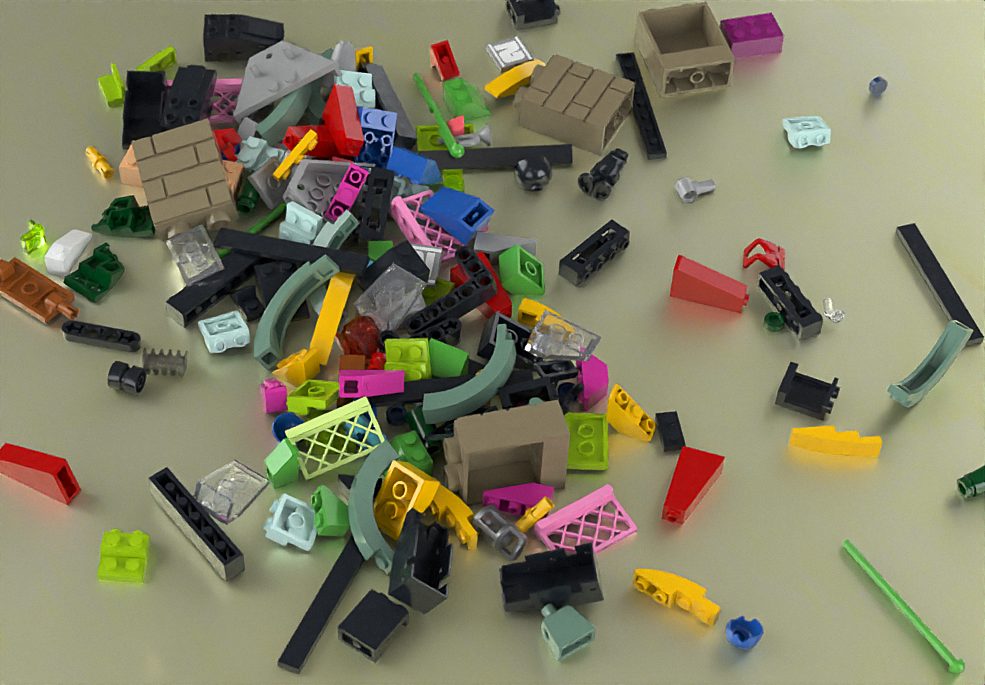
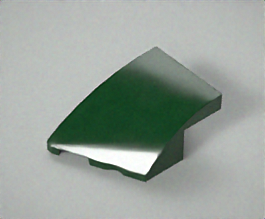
[91,195,156,238]
[63,242,125,303]

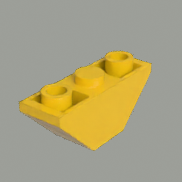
[272,347,320,388]
[606,384,657,441]

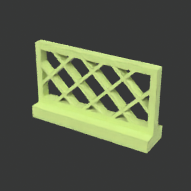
[285,397,385,481]

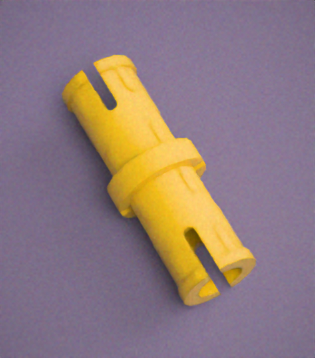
[85,146,115,179]
[514,496,554,533]

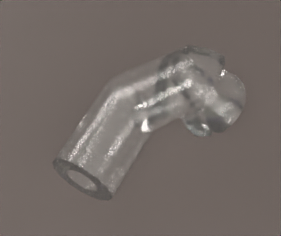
[823,298,845,323]

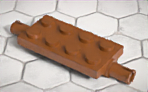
[0,257,79,324]

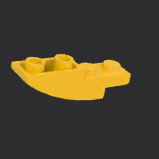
[427,484,477,550]
[632,568,721,626]

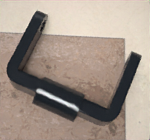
[560,383,584,415]

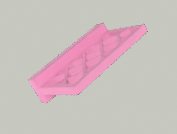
[168,78,244,123]
[388,190,469,264]
[533,484,638,554]

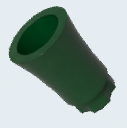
[236,170,261,215]
[405,406,442,456]
[956,465,985,499]

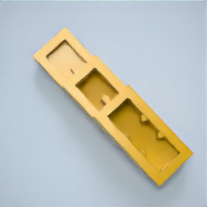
[484,59,546,98]
[789,425,882,456]

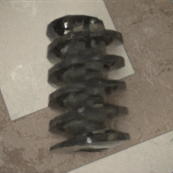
[142,348,188,377]

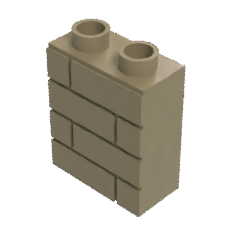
[635,2,735,97]
[514,54,635,156]
[131,118,239,244]
[443,400,570,506]

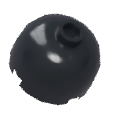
[513,157,552,192]

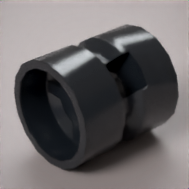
[107,361,147,395]

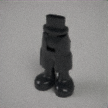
[578,148,629,200]

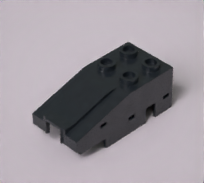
[203,14,285,61]
[160,65,217,132]
[122,71,169,150]
[388,508,453,615]
[499,542,604,612]

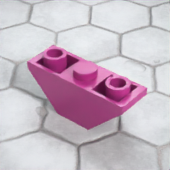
[325,163,369,221]
[576,349,609,411]
[259,378,288,413]

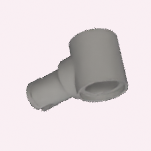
[675,177,715,203]

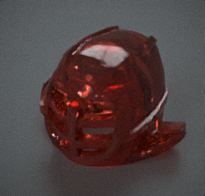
[335,314,380,361]

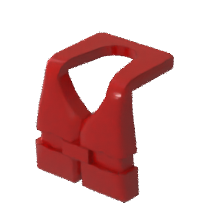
[743,238,785,271]

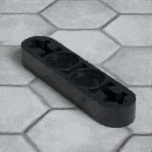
[61,320,142,352]

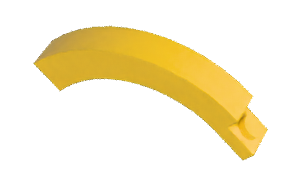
[309,272,355,366]

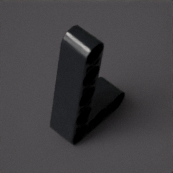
[405,246,498,337]

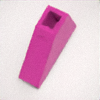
[339,370,404,398]
[482,483,554,520]

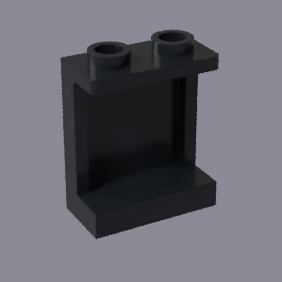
[506,0,560,31]
[775,362,840,421]
[498,376,558,411]
[338,589,409,663]

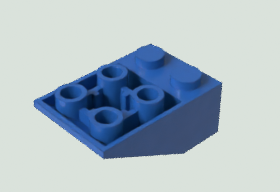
[353,107,397,170]
[386,146,443,186]
[419,186,495,246]

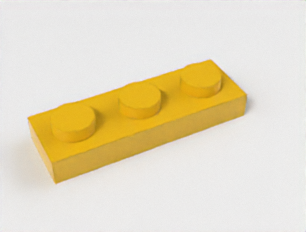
[273,129,318,183]

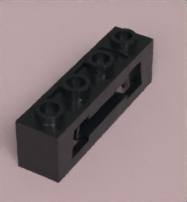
[355,167,395,248]
[558,219,630,287]
[757,265,823,341]

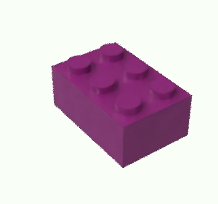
[720,12,784,59]

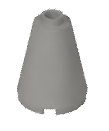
[320,40,357,89]

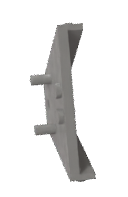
[234,40,342,125]
[283,159,375,228]

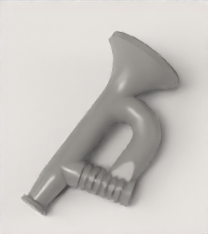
[438,124,491,148]

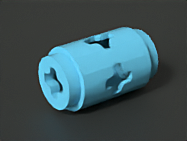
[343,414,389,455]

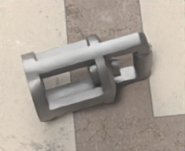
[472,505,528,561]

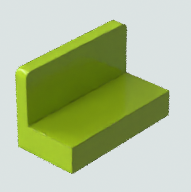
[135,46,177,71]
[98,63,125,107]

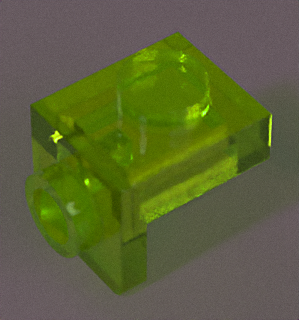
[443,169,465,193]
[20,220,46,255]

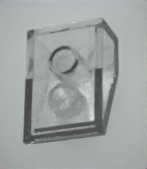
[165,224,225,286]
[354,263,426,333]
[525,310,602,361]
[193,460,270,525]

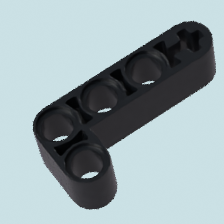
[379,318,462,354]

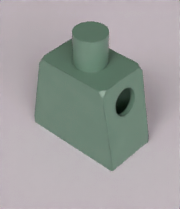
[541,603,596,661]

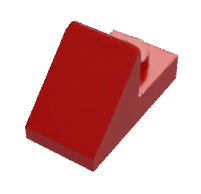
[430,40,460,81]
[213,128,242,162]

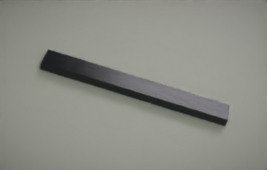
[616,52,667,160]
[418,144,573,170]
[896,223,984,346]
[213,227,370,276]
[367,369,534,408]
[277,528,380,674]

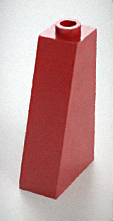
[322,84,364,157]
[283,125,353,161]
[450,251,512,320]
[670,255,750,313]
[0,443,81,505]
[661,446,725,525]

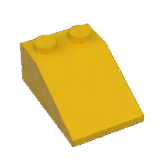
[373,460,440,541]

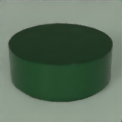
[763,312,785,332]

